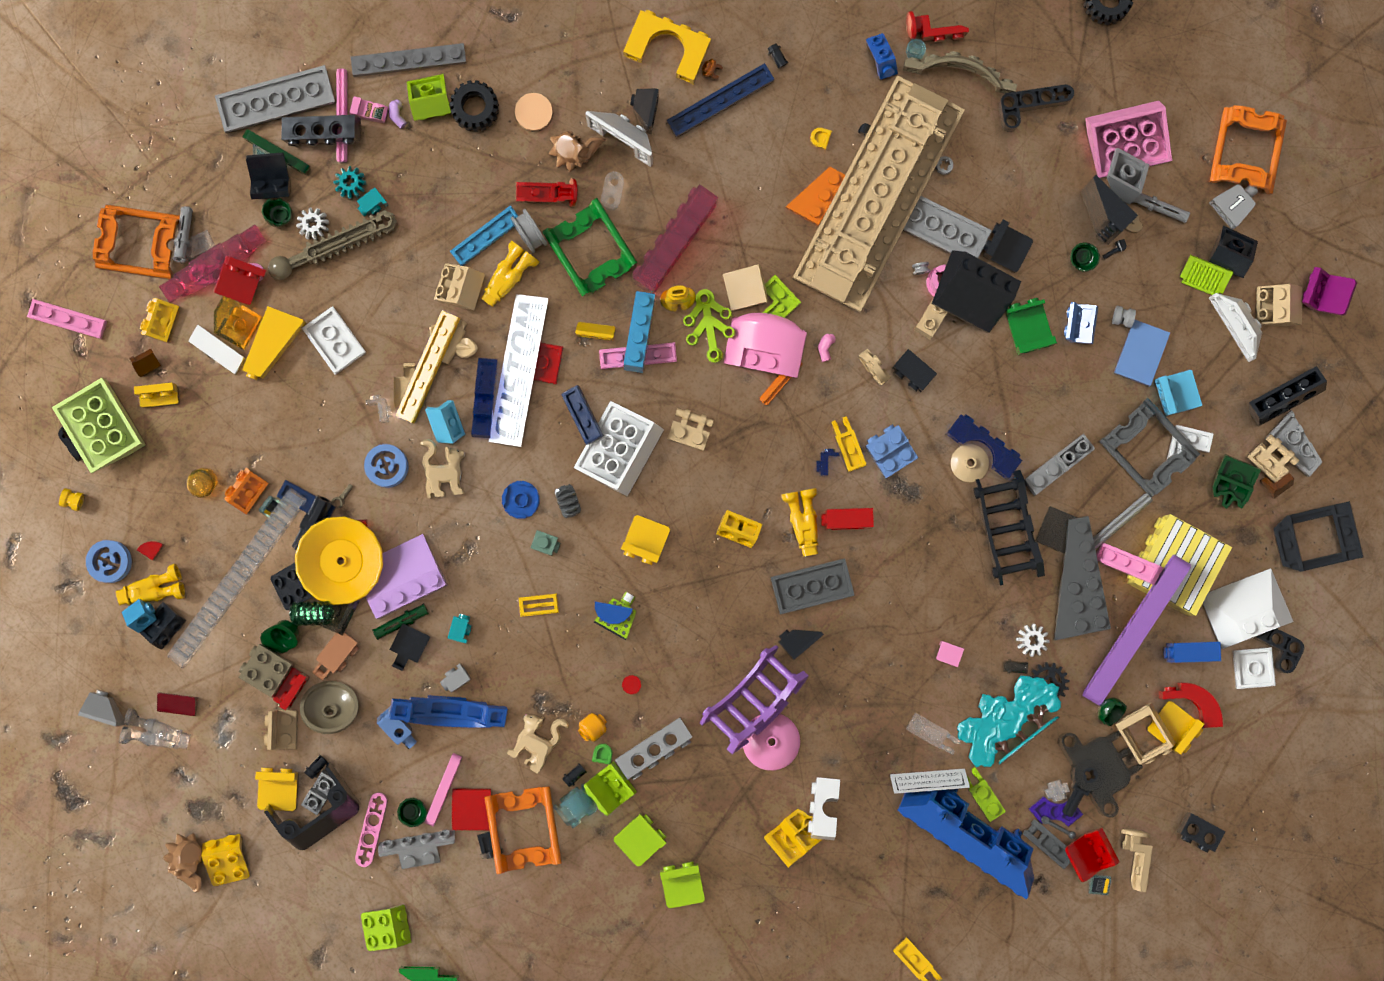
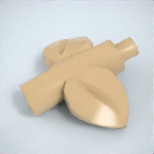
[430,320,478,365]

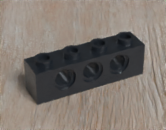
[281,115,361,146]
[1249,366,1327,426]

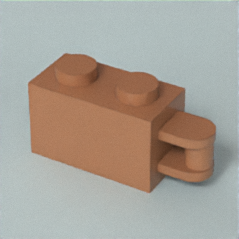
[312,629,360,681]

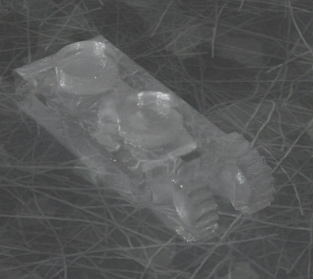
[906,713,961,755]

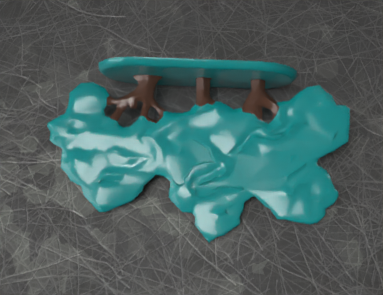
[957,676,1061,767]

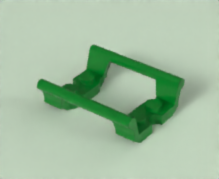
[542,198,638,297]

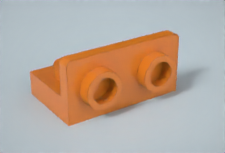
[224,468,269,515]

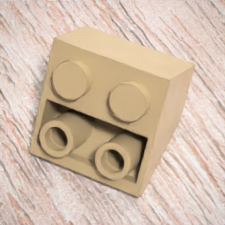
[434,263,485,310]
[1256,284,1302,326]

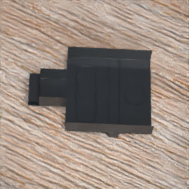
[389,623,430,671]

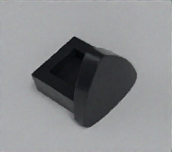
[477,831,504,859]

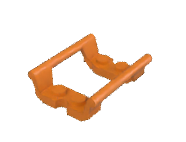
[1209,105,1287,194]
[93,204,180,279]
[485,786,562,874]

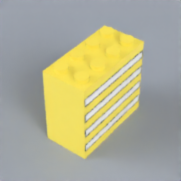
[1127,514,1232,616]

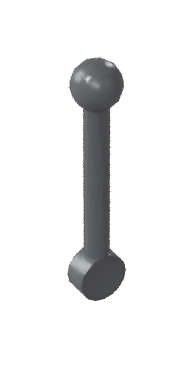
[1041,816,1076,839]

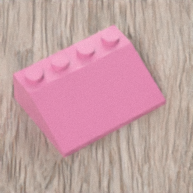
[1085,101,1172,178]

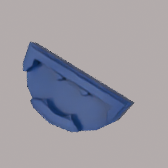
[595,601,633,624]

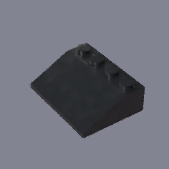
[1081,175,1138,244]
[931,250,1021,333]

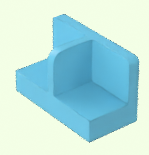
[425,400,465,444]

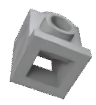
[440,663,472,692]

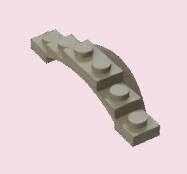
[903,51,1017,94]

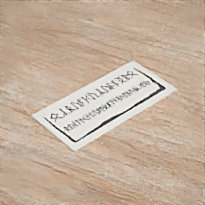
[890,769,970,794]

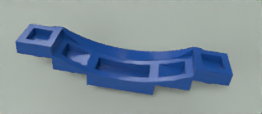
[389,695,508,728]

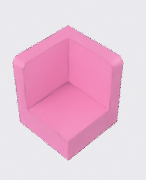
[936,641,964,667]

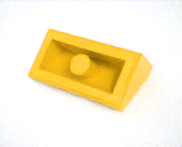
[575,322,615,341]

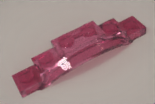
[159,225,266,303]

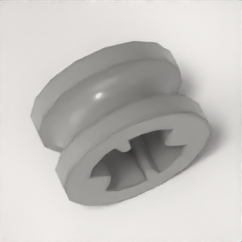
[936,156,953,175]
[912,262,931,275]

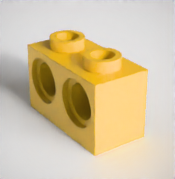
[716,510,762,548]

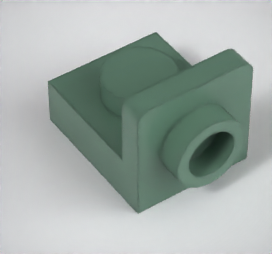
[531,530,561,556]

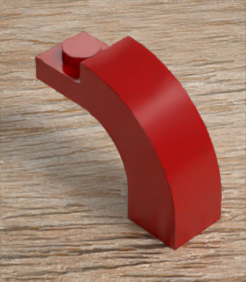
[1159,682,1223,728]

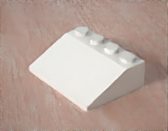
[574,401,664,496]

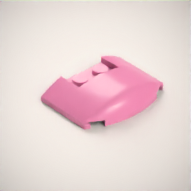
[723,313,807,378]

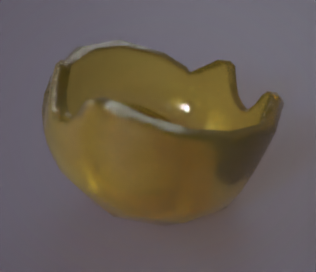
[186,467,218,498]

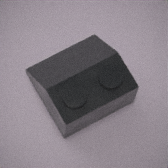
[1209,226,1258,278]

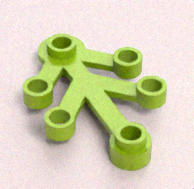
[683,289,736,363]

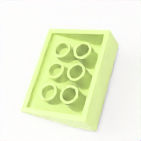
[52,378,146,473]

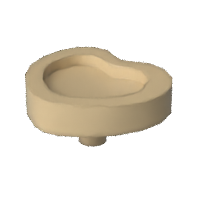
[1125,212,1142,233]

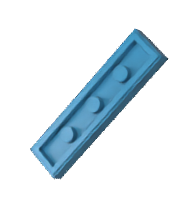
[450,205,518,266]

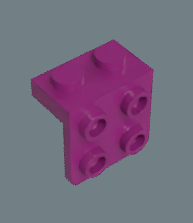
[1302,267,1357,316]

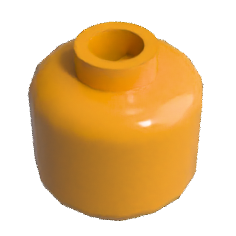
[578,713,607,742]

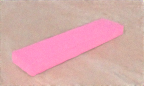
[27,299,107,339]
[599,342,677,369]
[1096,543,1163,585]

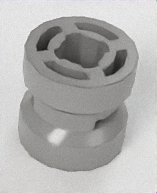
[1112,305,1136,328]

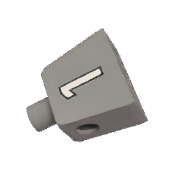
[1209,184,1258,230]

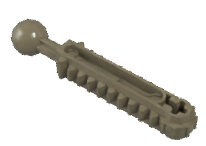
[268,210,397,280]

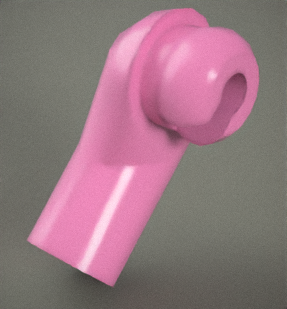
[818,334,836,362]

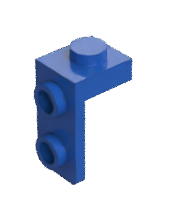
[866,33,898,80]

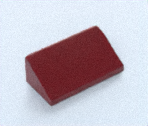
[157,692,198,716]

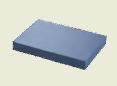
[1114,320,1170,387]

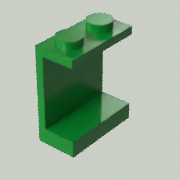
[1005,298,1057,355]

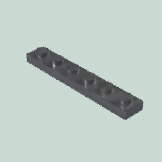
[351,43,466,77]

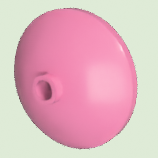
[743,714,800,770]

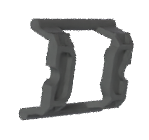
[1099,398,1200,498]

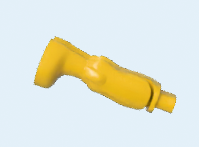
[481,240,540,307]
[660,286,696,312]
[781,488,819,557]
[116,563,185,605]

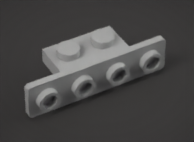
[378,830,455,869]

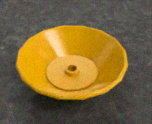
[295,516,383,605]

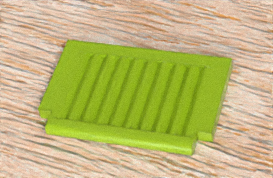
[1180,254,1233,295]

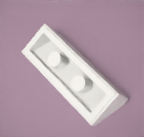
[189,325,246,374]

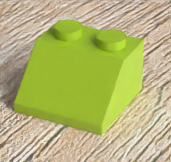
[406,74,451,121]

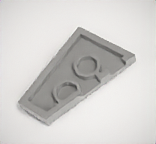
[1265,410,1322,477]

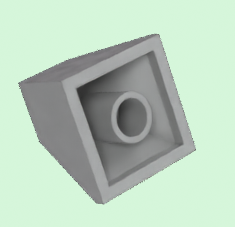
[1107,148,1149,205]
[78,690,125,726]

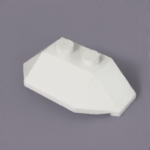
[1209,293,1262,362]

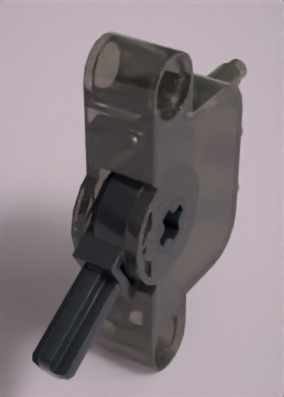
[1058,730,1143,817]

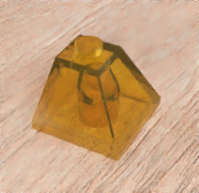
[214,296,263,350]

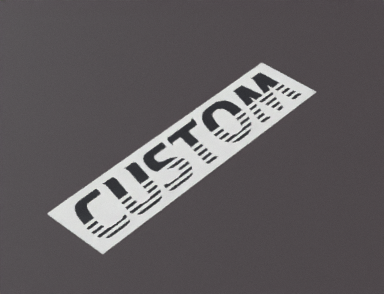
[489,294,548,447]

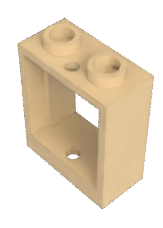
[1115,703,1175,765]

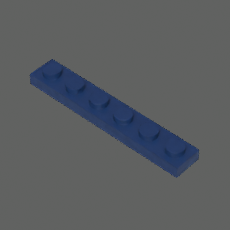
[667,63,774,138]

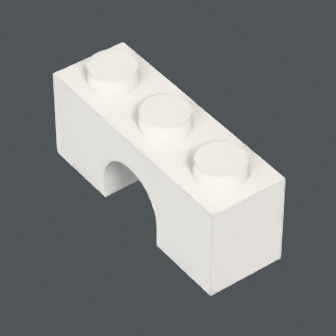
[808,777,840,840]

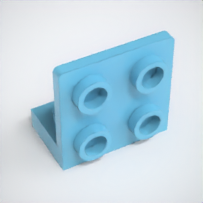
[1155,370,1202,417]

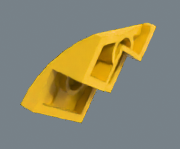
[764,809,823,868]

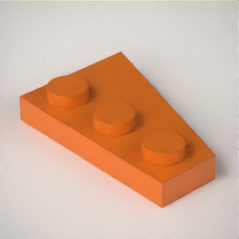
[785,167,845,226]

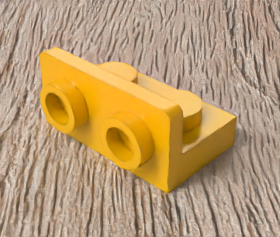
[140,298,179,342]
[134,382,179,408]

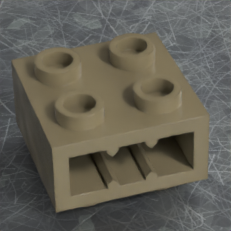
[238,644,295,698]

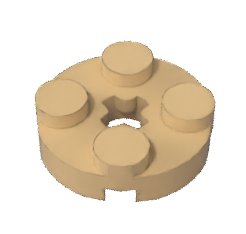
[858,349,891,385]

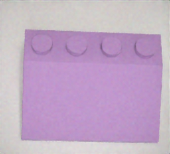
[366,534,448,619]

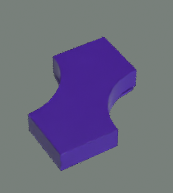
[1028,797,1083,827]

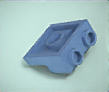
[865,424,918,479]

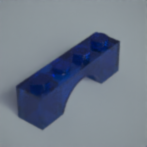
[946,414,1023,480]

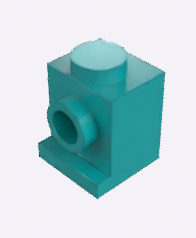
[357,187,388,217]
[448,613,472,644]

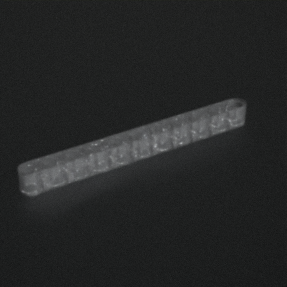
[167,488,307,669]

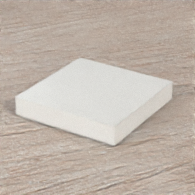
[1232,647,1276,689]

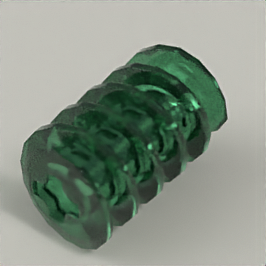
[289,601,334,626]

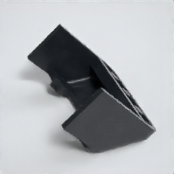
[264,762,360,850]

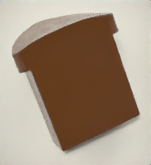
[129,349,161,377]
[1261,473,1294,499]

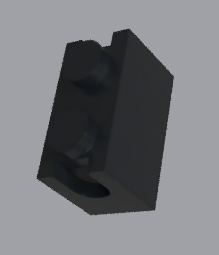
[892,349,937,393]

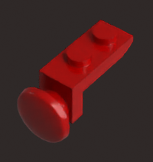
[906,11,969,42]
[516,178,578,207]

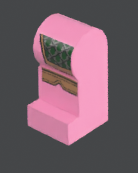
[349,96,388,123]

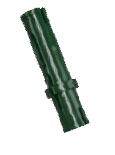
[372,603,429,640]

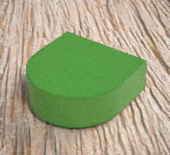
[592,744,613,764]

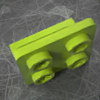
[584,761,637,816]
[614,813,667,866]
[660,861,705,908]
[361,905,412,951]

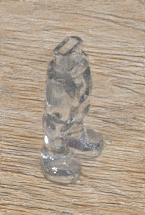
[119,708,191,749]

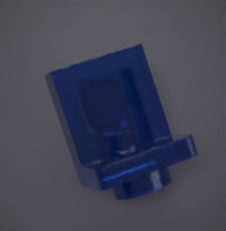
[816,449,840,477]

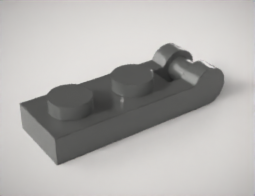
[1022,819,1070,869]

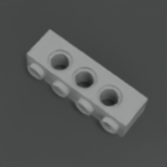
[615,717,693,780]

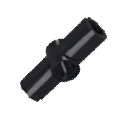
[292,495,332,550]

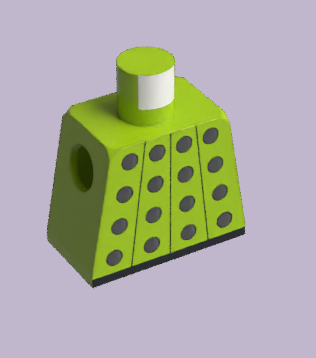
[594,592,637,640]

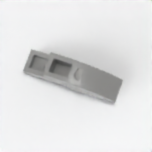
[1024,434,1095,496]

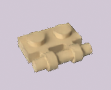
[667,408,714,451]
[1248,434,1299,483]

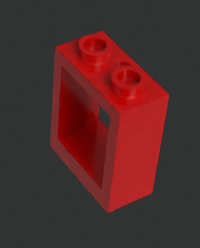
[821,508,874,530]

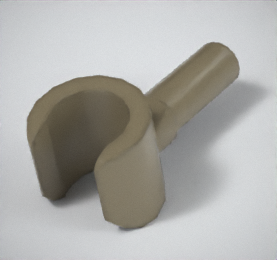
[331,484,353,509]

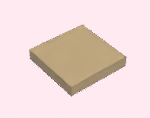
[723,264,769,311]

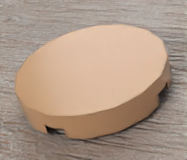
[515,93,553,131]

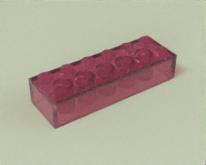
[632,184,718,294]

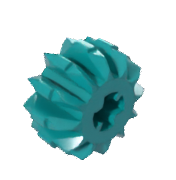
[333,166,367,199]

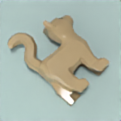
[421,439,465,498]
[507,714,569,774]

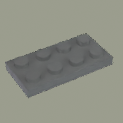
[770,558,855,614]

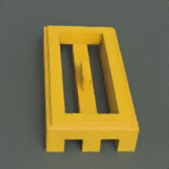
[519,594,559,617]

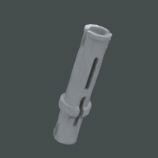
[1133,193,1190,223]
[173,206,193,263]

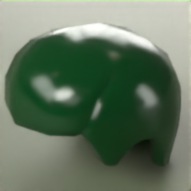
[261,198,293,227]
[1070,242,1100,272]
[1097,698,1127,726]
[397,798,427,828]

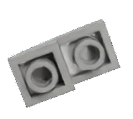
[301,770,336,815]

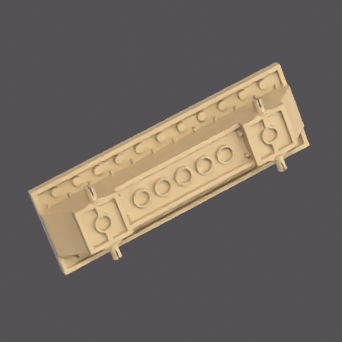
[793,75,965,313]

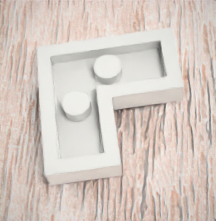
[1167,425,1214,459]

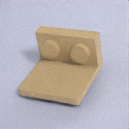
[264,710,298,750]

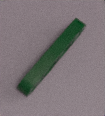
[242,129,310,175]

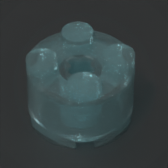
[553,783,597,828]

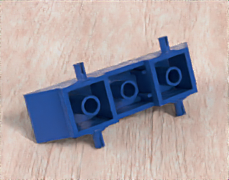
[898,789,1034,899]

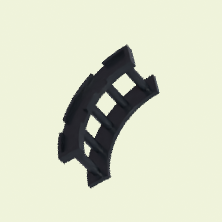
[973,470,1045,586]

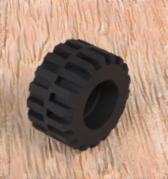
[1083,0,1134,25]
[450,80,499,132]

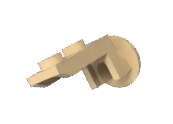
[1121,829,1153,892]

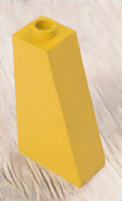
[242,306,306,380]

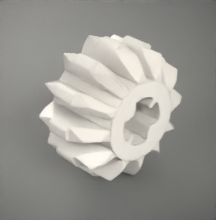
[296,208,329,240]
[1016,624,1050,657]

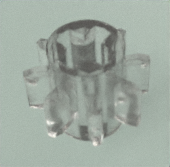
[1044,779,1070,802]

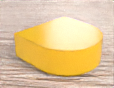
[810,128,832,150]

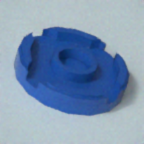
[502,481,540,519]

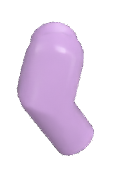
[389,99,407,129]

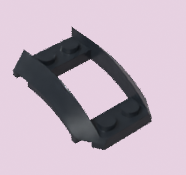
[1274,501,1364,572]

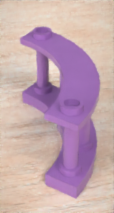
[700,645,809,754]

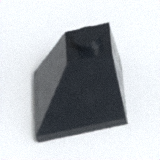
[630,88,659,134]
[778,629,824,660]

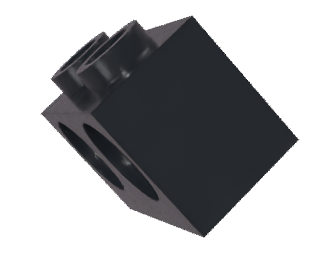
[1177,812,1226,853]

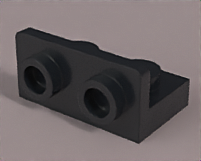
[140,602,186,649]

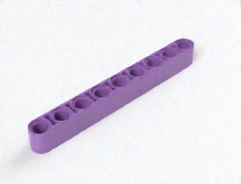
[1082,555,1191,706]

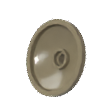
[300,681,359,734]

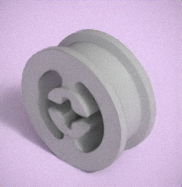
[510,209,547,253]

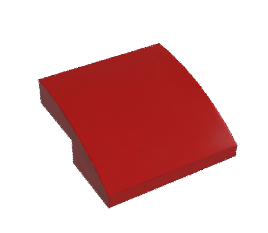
[452,788,491,831]

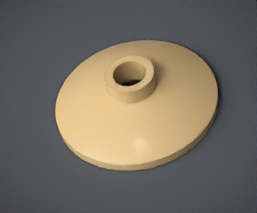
[951,444,989,482]

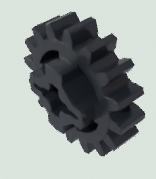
[1030,662,1070,700]

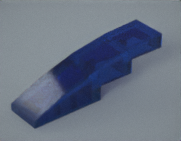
[471,358,498,438]

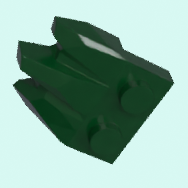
[1213,454,1261,509]

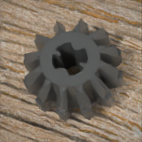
[555,484,581,518]

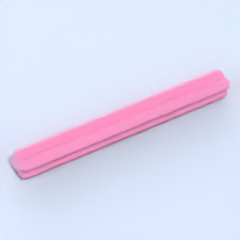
[336,69,347,163]

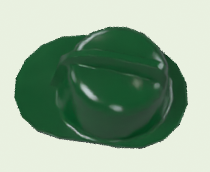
[260,620,299,654]

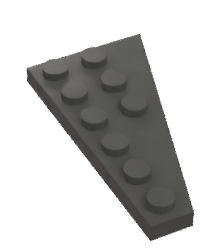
[1053,516,1111,641]

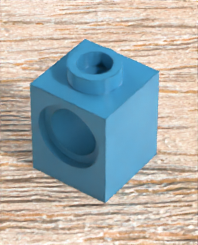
[121,599,157,633]

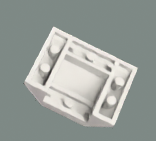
[585,111,653,167]
[1203,569,1293,649]

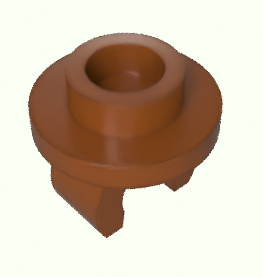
[702,59,723,79]

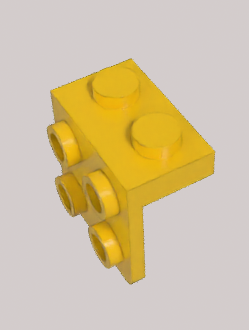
[621,515,670,565]
[1147,701,1204,755]
[255,767,298,811]
[201,834,250,886]

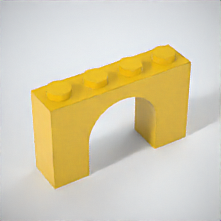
[623,10,711,85]

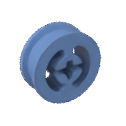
[364,444,409,488]
[86,540,132,583]

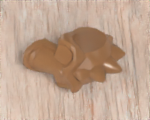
[549,131,606,172]
[163,833,202,893]

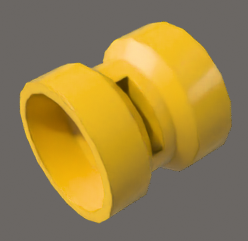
[59,488,84,511]

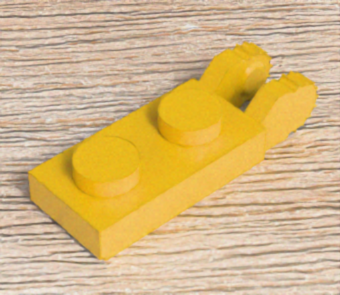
[831,416,867,472]
[893,937,943,981]

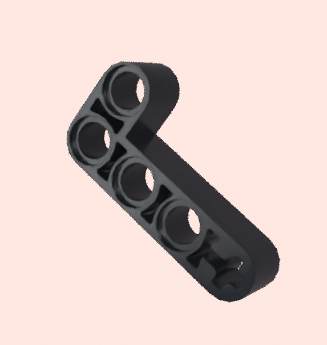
[999,84,1074,132]
[1252,628,1304,673]

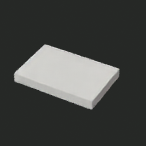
[302,306,366,375]

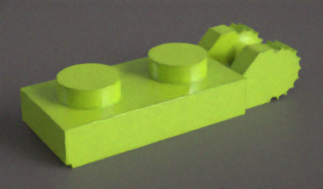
[967,767,1006,822]

